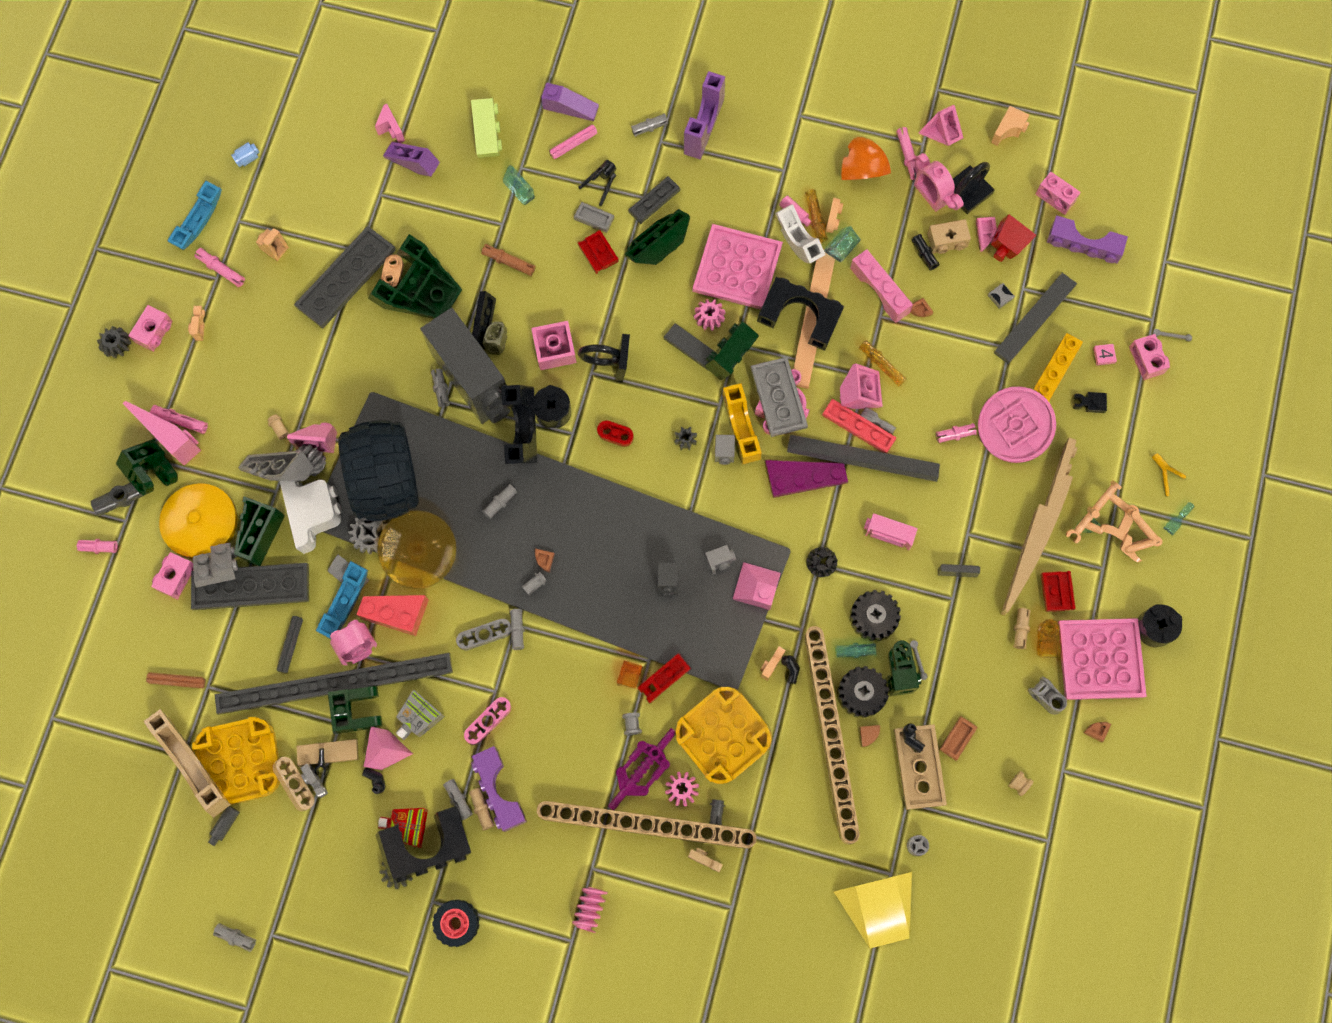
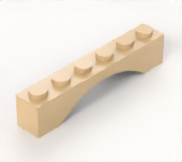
[143,709,231,818]

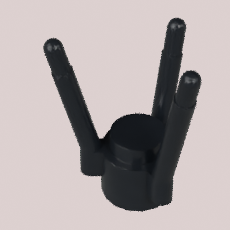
[578,160,617,206]

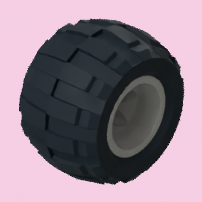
[338,420,419,521]

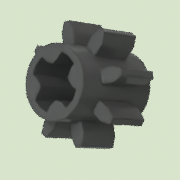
[674,427,697,451]

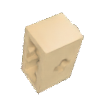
[927,219,971,254]

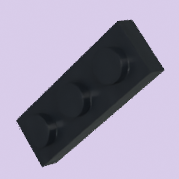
[472,291,496,350]

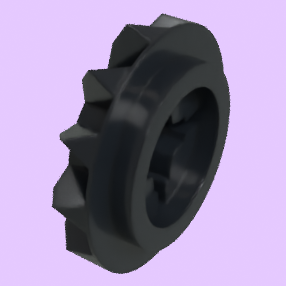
[807,547,838,577]

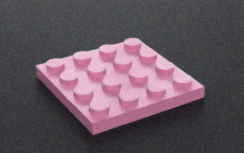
[692,224,783,310]
[1058,618,1147,700]

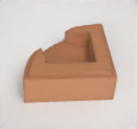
[910,298,933,317]
[535,549,555,573]
[1084,722,1111,743]
[860,725,880,747]

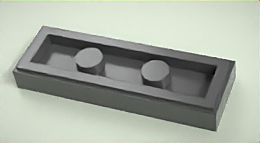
[628,176,680,224]
[664,323,715,370]

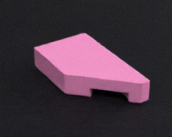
[976,217,997,252]

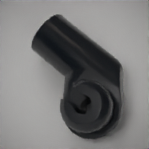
[781,655,800,685]
[903,723,925,753]
[362,767,386,794]

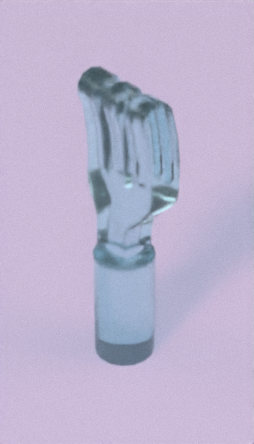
[1163,502,1195,536]

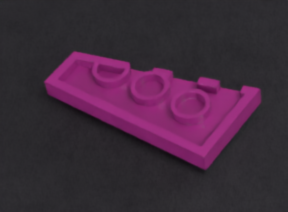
[765,460,848,498]

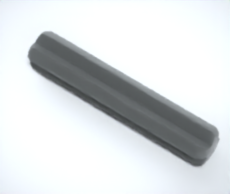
[277,616,303,673]

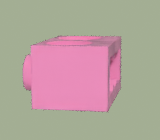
[1035,172,1081,215]
[1129,334,1170,380]

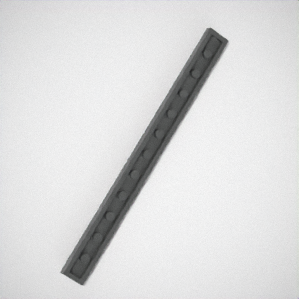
[215,653,453,715]

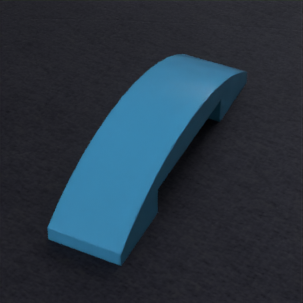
[167,181,222,250]
[316,561,368,639]

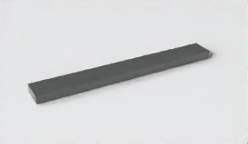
[787,435,940,482]

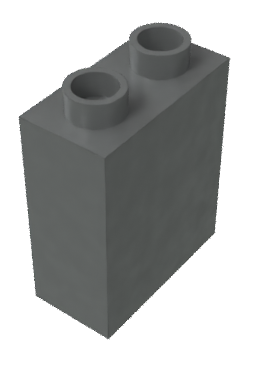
[420,308,510,424]

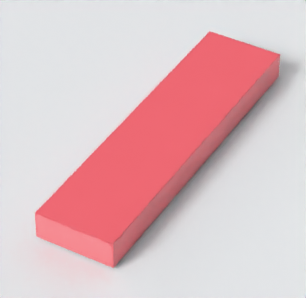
[822,399,897,453]

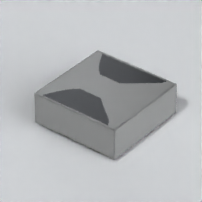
[988,283,1015,309]

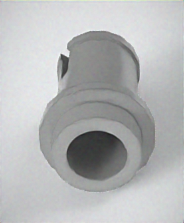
[522,572,547,596]

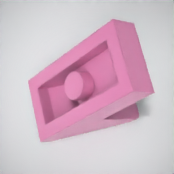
[375,104,405,143]

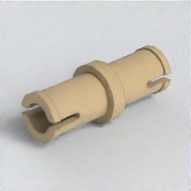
[1013,608,1031,649]
[469,788,495,831]

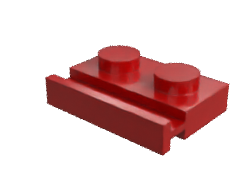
[577,230,619,274]
[1041,571,1076,612]

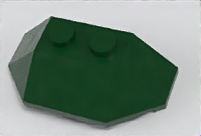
[624,209,690,265]

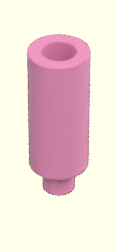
[779,196,812,227]

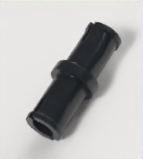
[912,234,940,271]

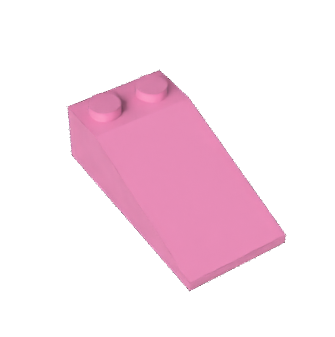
[123,401,201,465]

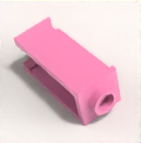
[864,513,918,550]

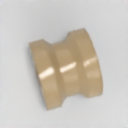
[1008,771,1034,796]

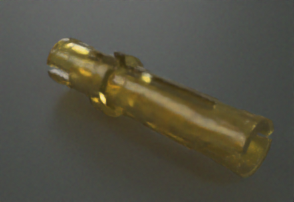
[805,189,828,243]
[859,340,907,387]

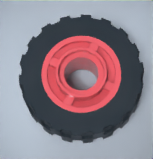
[432,899,480,947]

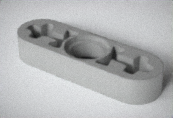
[456,619,511,651]

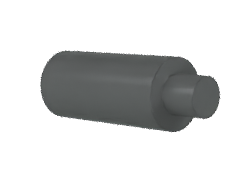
[208,806,240,846]

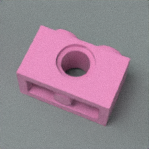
[128,305,173,352]
[151,552,194,600]

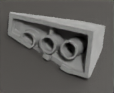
[238,450,314,482]

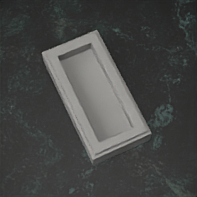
[574,202,614,233]

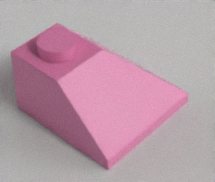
[840,364,883,409]
[287,423,337,453]
[733,562,781,610]

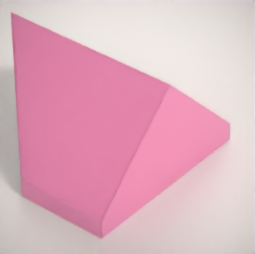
[919,105,963,146]
[364,727,413,770]

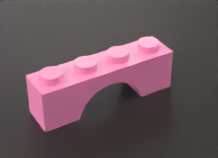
[850,250,913,323]

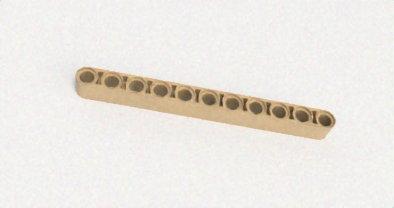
[805,626,860,845]
[537,801,757,849]

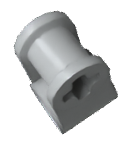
[1028,676,1067,715]

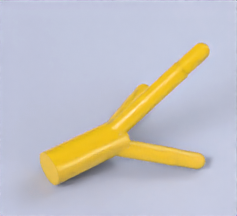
[1152,453,1186,497]

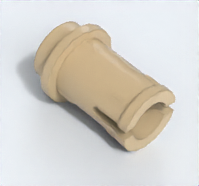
[267,414,289,439]

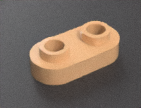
[826,198,843,233]
[381,255,404,289]

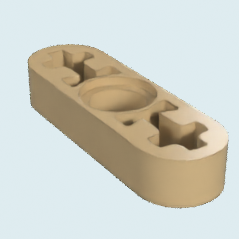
[273,757,314,811]

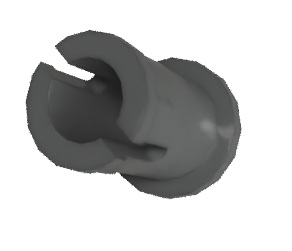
[709,799,725,825]

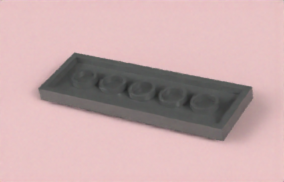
[294,226,396,329]
[191,563,309,610]

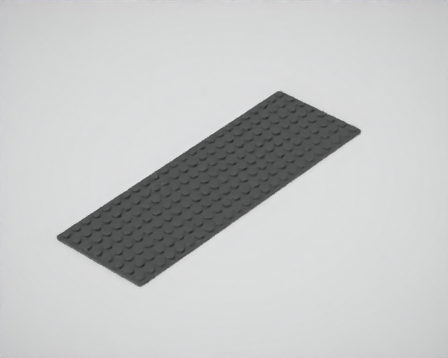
[324,392,791,690]

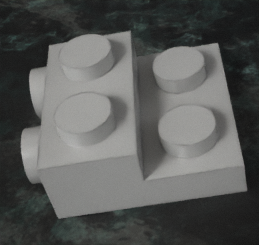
[193,543,238,588]

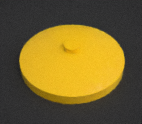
[159,483,238,559]

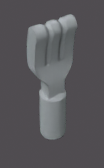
[860,407,896,434]

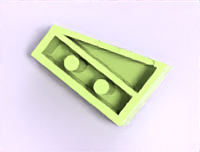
[471,98,502,158]

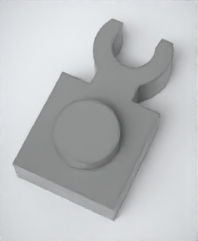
[301,764,328,798]

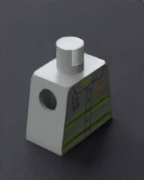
[396,690,445,740]

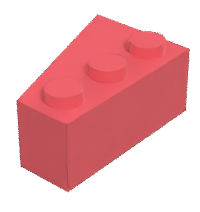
[356,595,429,636]

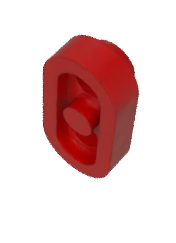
[597,420,634,447]

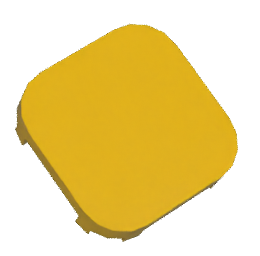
[676,687,772,784]
[192,717,281,805]

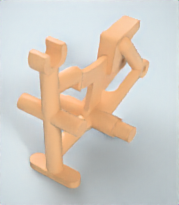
[1065,480,1162,562]

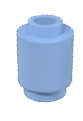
[231,142,260,167]

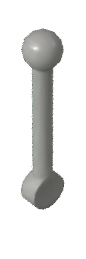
[1152,329,1192,341]
[910,640,928,680]

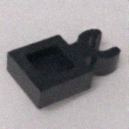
[1073,392,1107,413]

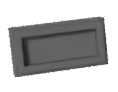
[938,564,980,578]

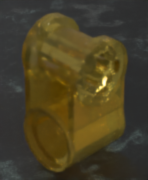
[1037,619,1061,658]

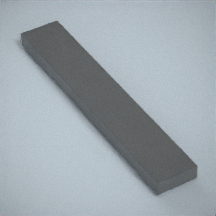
[994,272,1077,364]

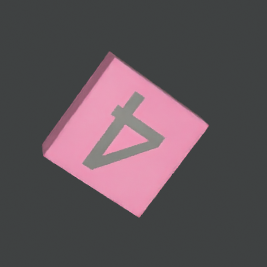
[1093,344,1117,365]

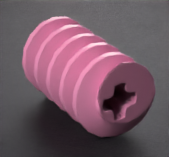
[572,887,608,933]

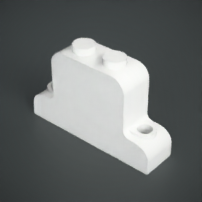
[280,480,342,554]

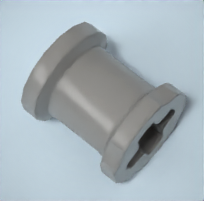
[622,713,642,735]

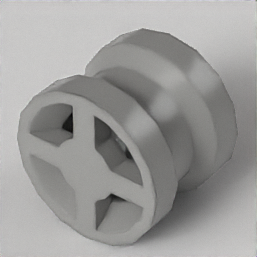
[907,835,929,856]

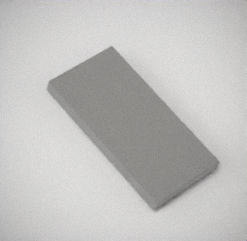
[751,357,808,437]

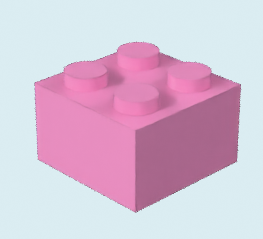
[531,321,577,370]

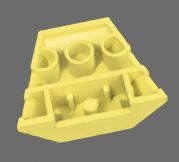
[834,872,912,949]

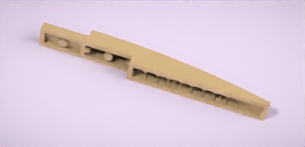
[1001,438,1077,616]

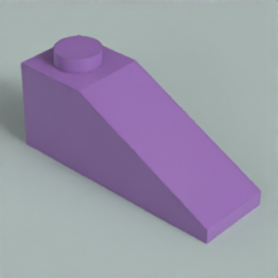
[541,83,599,121]
[383,142,440,177]

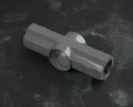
[91,483,147,517]

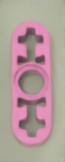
[464,697,511,745]

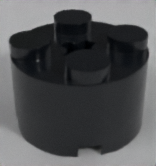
[534,385,571,429]
[1138,604,1183,648]

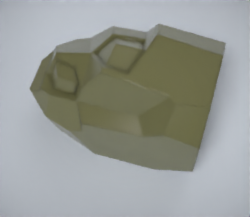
[483,322,507,355]

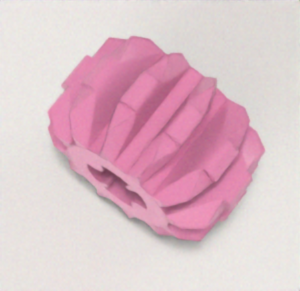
[694,299,725,331]
[665,772,699,807]

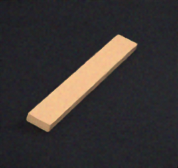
[793,249,837,389]

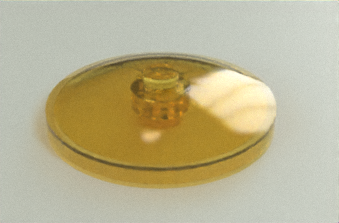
[377,511,456,589]

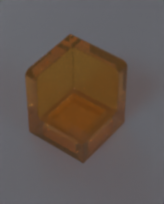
[617,660,643,689]

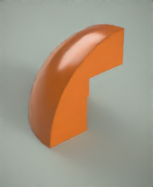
[841,137,891,180]

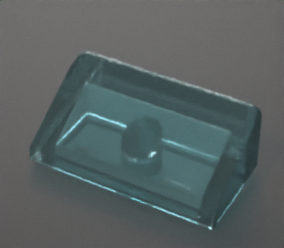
[503,165,535,205]
[824,226,861,262]

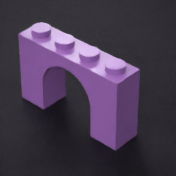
[684,71,725,160]

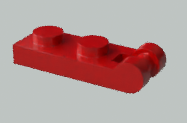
[637,653,692,704]

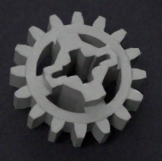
[348,518,392,555]

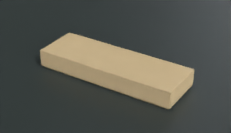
[297,739,359,766]

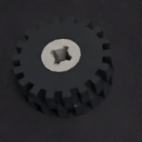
[850,590,901,641]
[837,666,889,718]

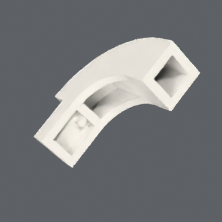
[775,205,826,263]

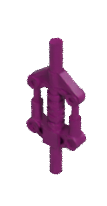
[608,728,676,810]

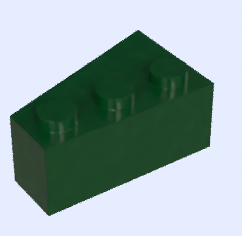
[704,321,759,380]

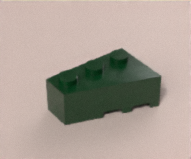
[234,496,285,566]

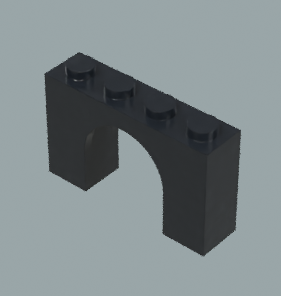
[757,277,844,351]
[501,385,537,464]
[375,806,471,884]

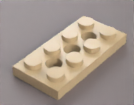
[894,724,947,810]

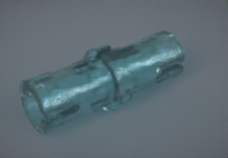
[835,643,876,658]

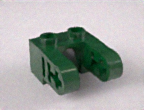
[116,439,178,495]
[887,640,921,697]
[328,686,383,735]

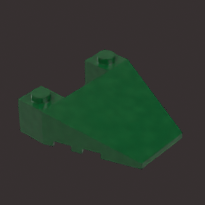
[368,234,462,319]

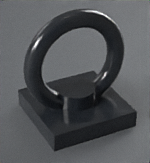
[953,162,995,214]
[578,334,630,382]

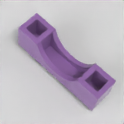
[1047,215,1128,264]
[471,746,527,832]

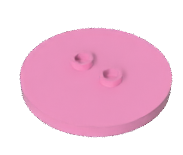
[978,387,1056,463]

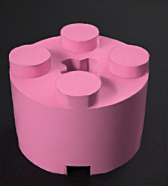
[330,620,377,665]

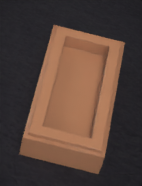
[939,716,978,761]

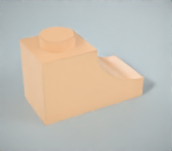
[991,106,1029,146]
[256,228,289,261]

